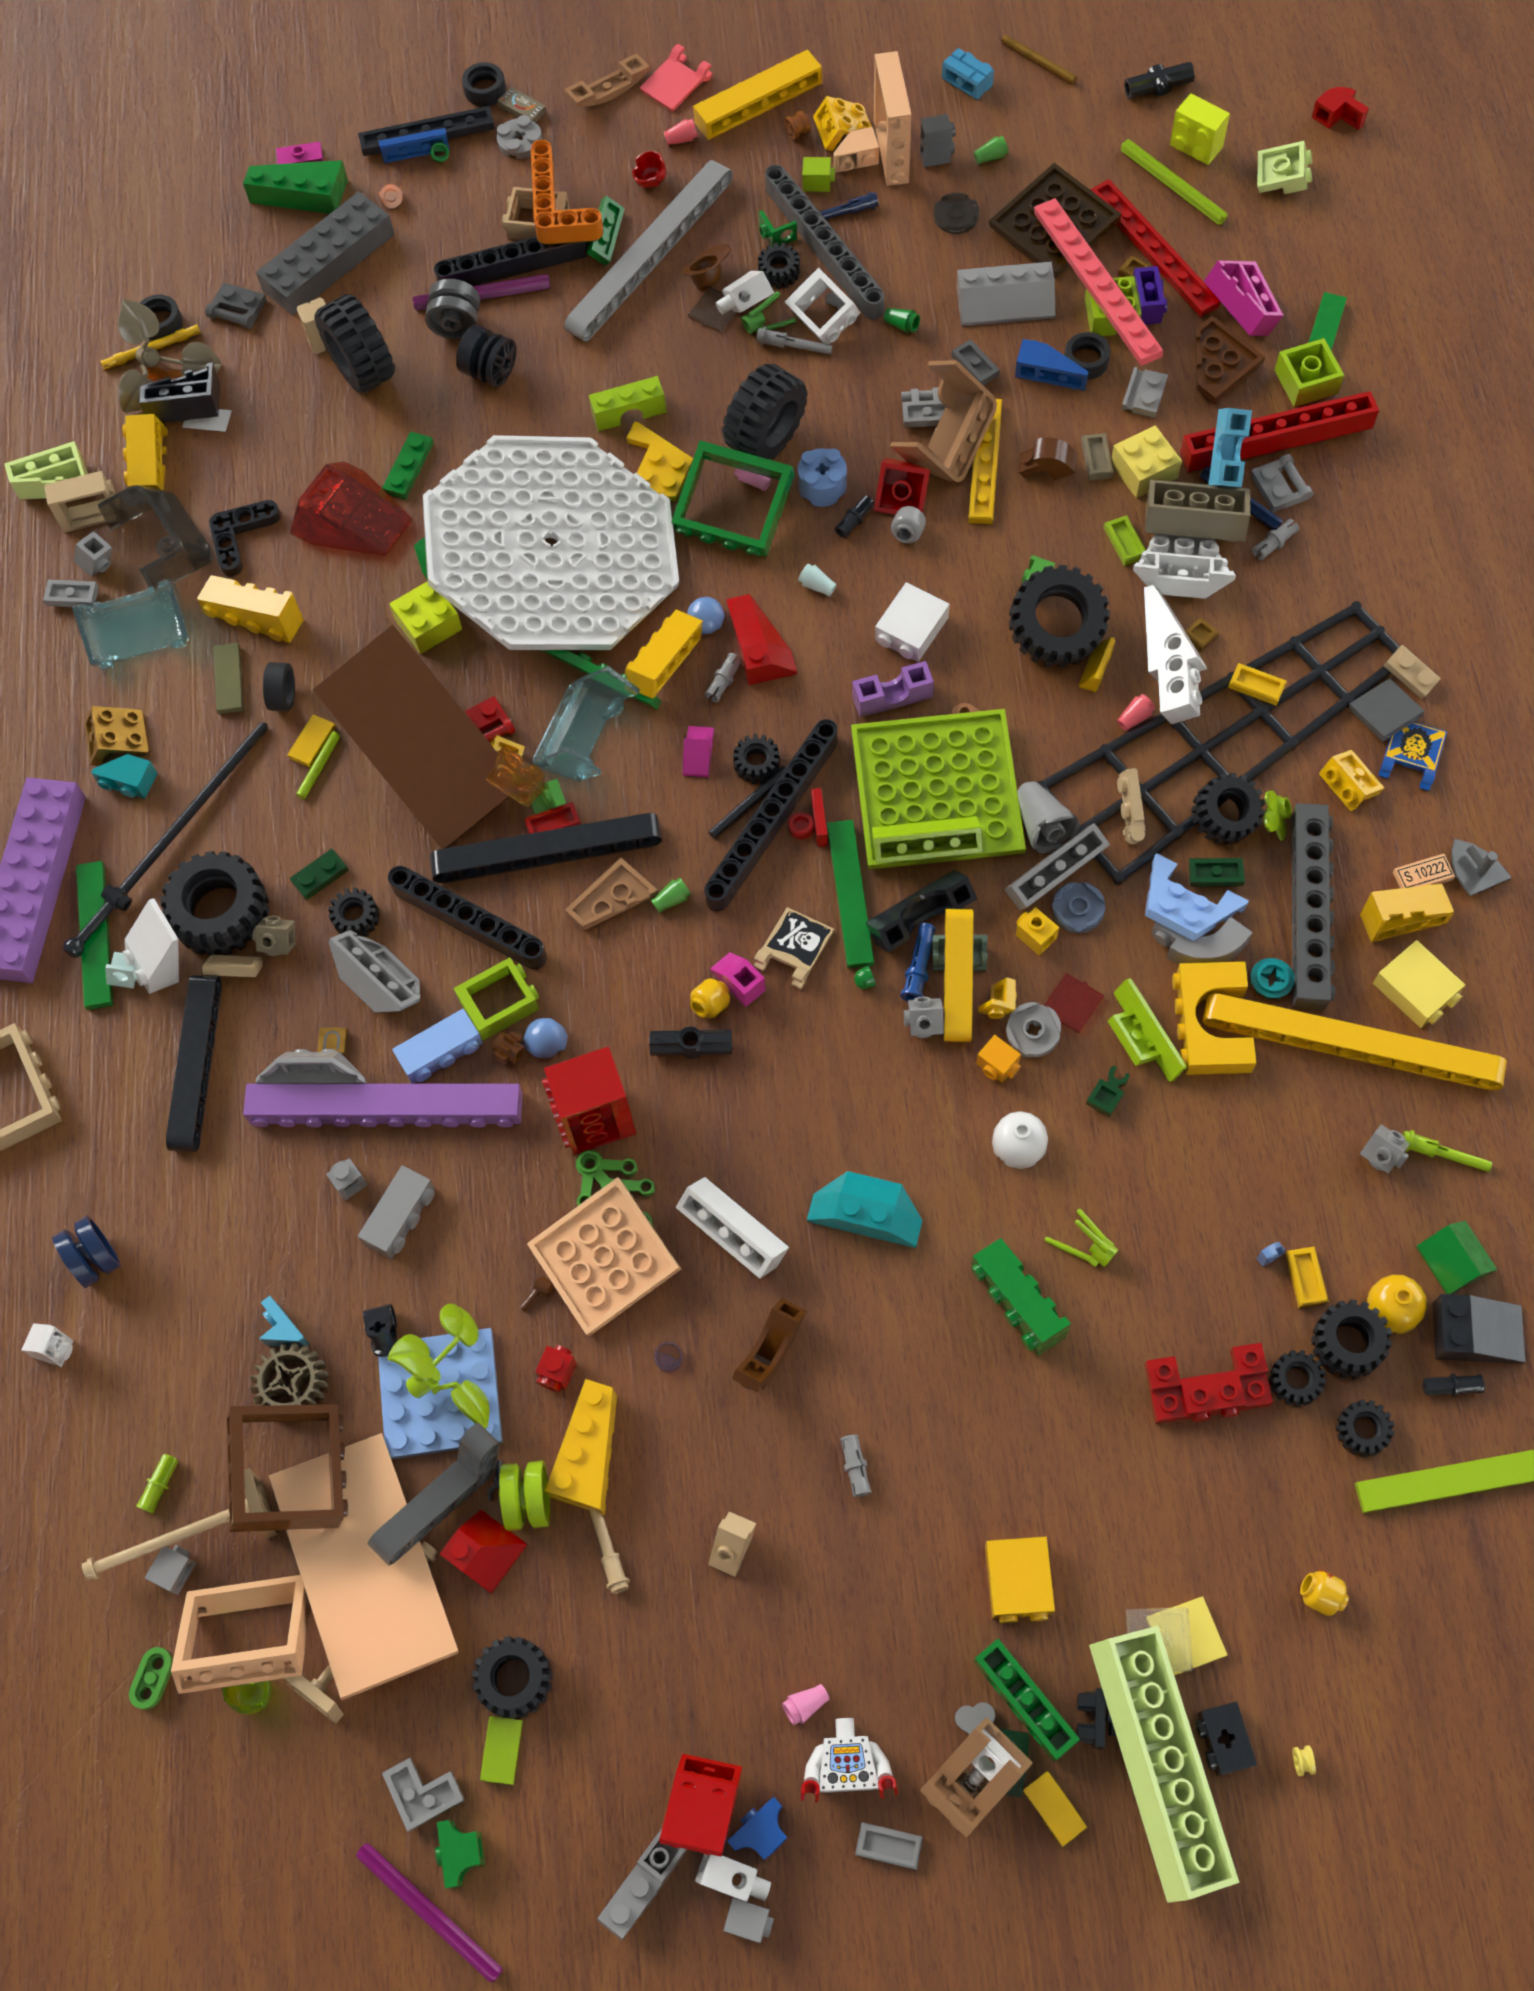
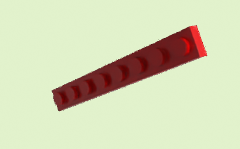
[1091,179,1221,318]

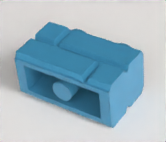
[942,48,994,100]

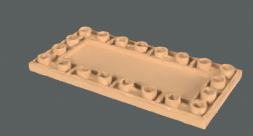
[269,1433,459,1700]

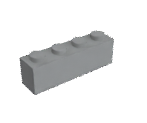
[1004,823,1110,911]

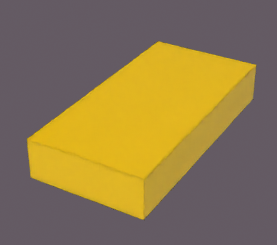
[1228,663,1287,706]
[287,714,336,768]
[1285,1247,1329,1308]

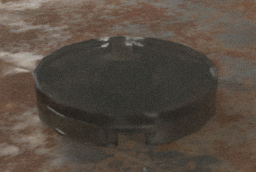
[933,193,980,234]

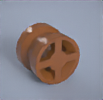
[783,111,810,140]

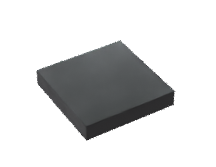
[1349,678,1424,742]

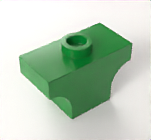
[435,1820,485,1889]

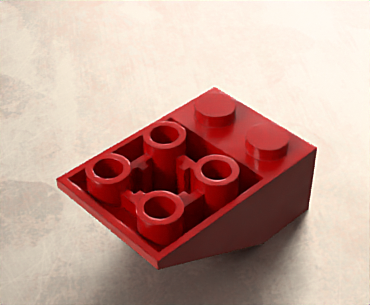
[659,1753,743,1857]

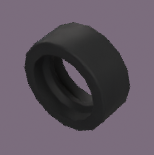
[462,62,506,107]
[140,294,183,340]
[1064,332,1111,380]
[263,662,295,711]

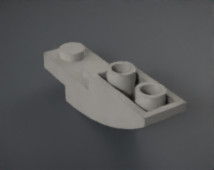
[597,1829,687,1941]

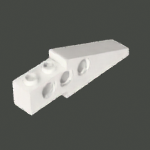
[1144,585,1207,724]

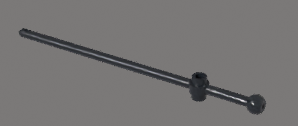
[63,722,268,958]

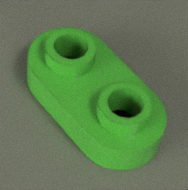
[129,1647,174,1710]

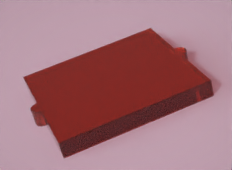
[1044,973,1104,1033]

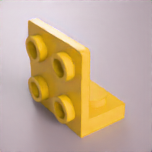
[813,96,872,151]

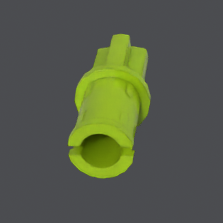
[136,1454,178,1514]

